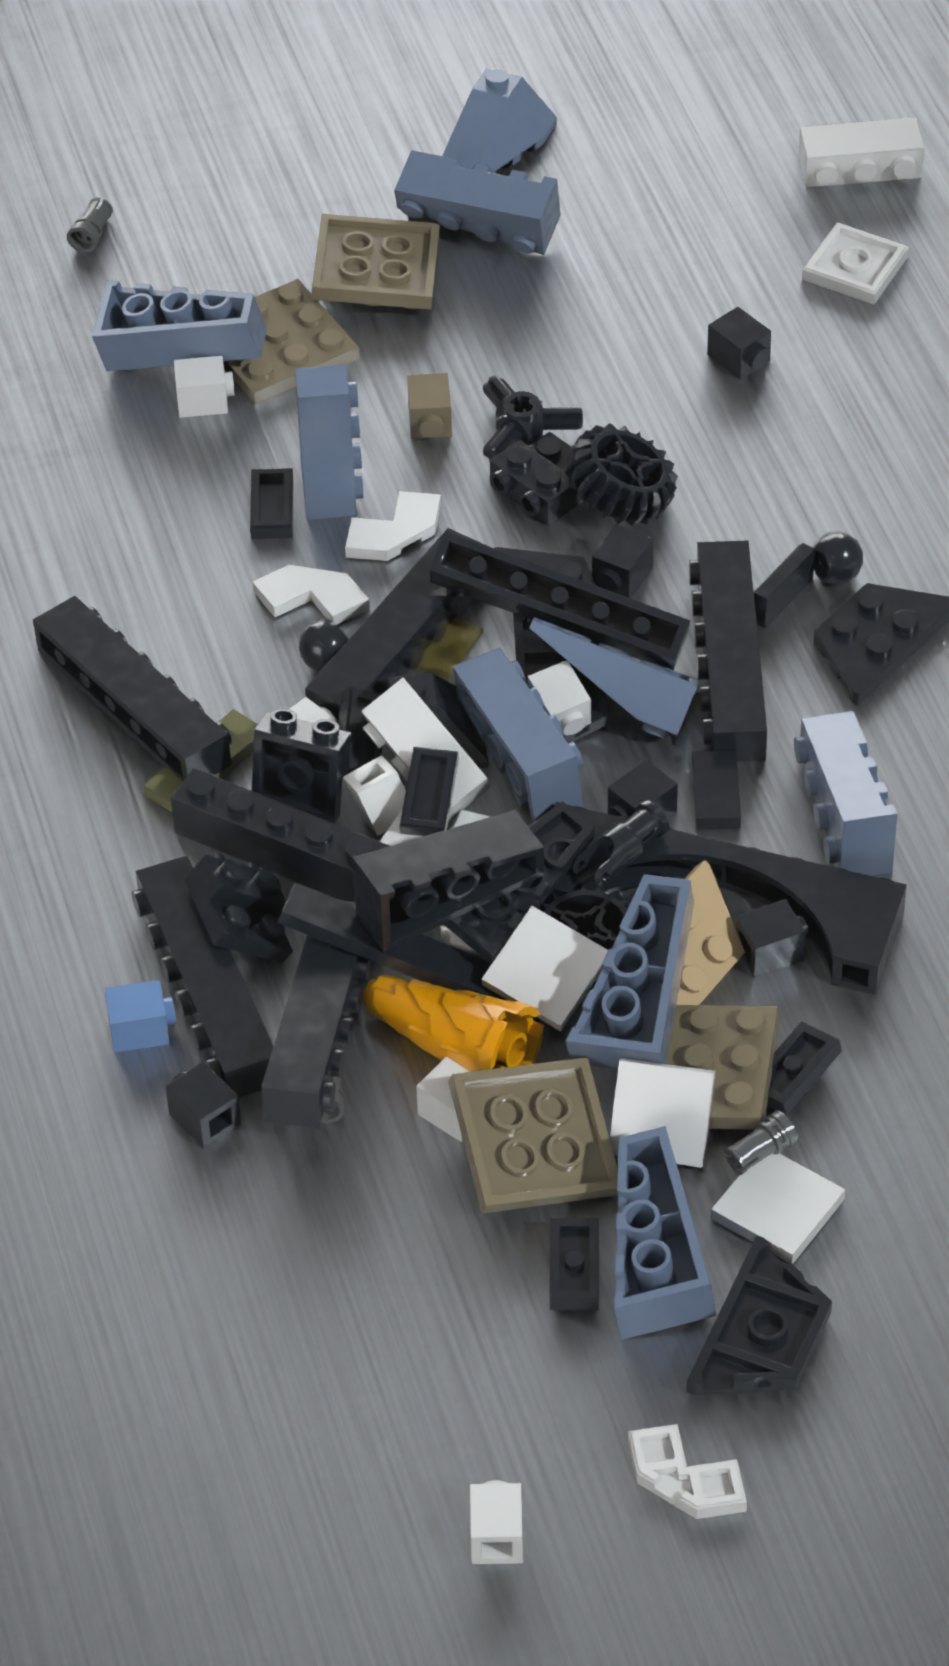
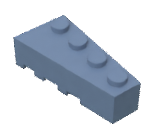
[394,150,561,255]
[92,280,267,371]
[295,365,364,520]
[453,647,584,825]
[794,711,897,876]
[566,874,694,1069]
[614,1126,717,1340]

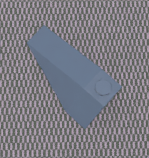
[442,68,557,172]
[530,617,698,738]

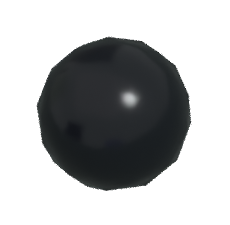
[813,531,863,585]
[299,619,349,672]

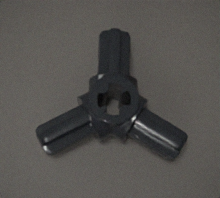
[483,375,583,462]

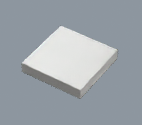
[802,222,909,305]
[482,906,608,1031]
[610,1058,716,1168]
[711,1153,845,1264]

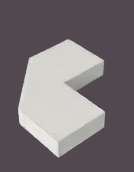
[345,491,441,561]
[252,565,370,625]
[628,1424,747,1519]

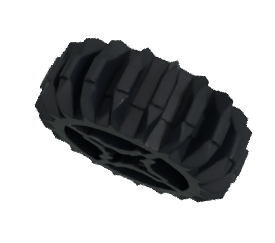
[565,423,678,527]
[538,883,632,995]

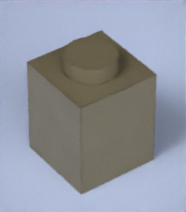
[407,373,452,439]

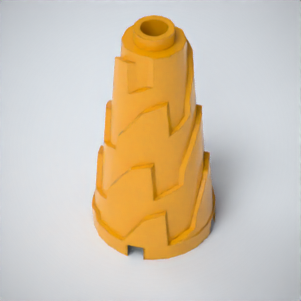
[363,974,544,1072]

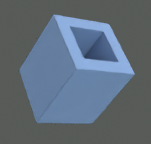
[104,980,176,1053]

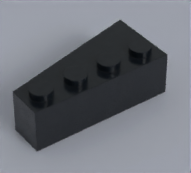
[353,810,544,952]

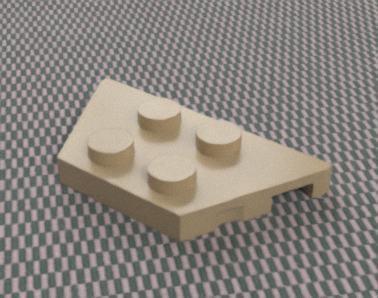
[596,860,745,1005]

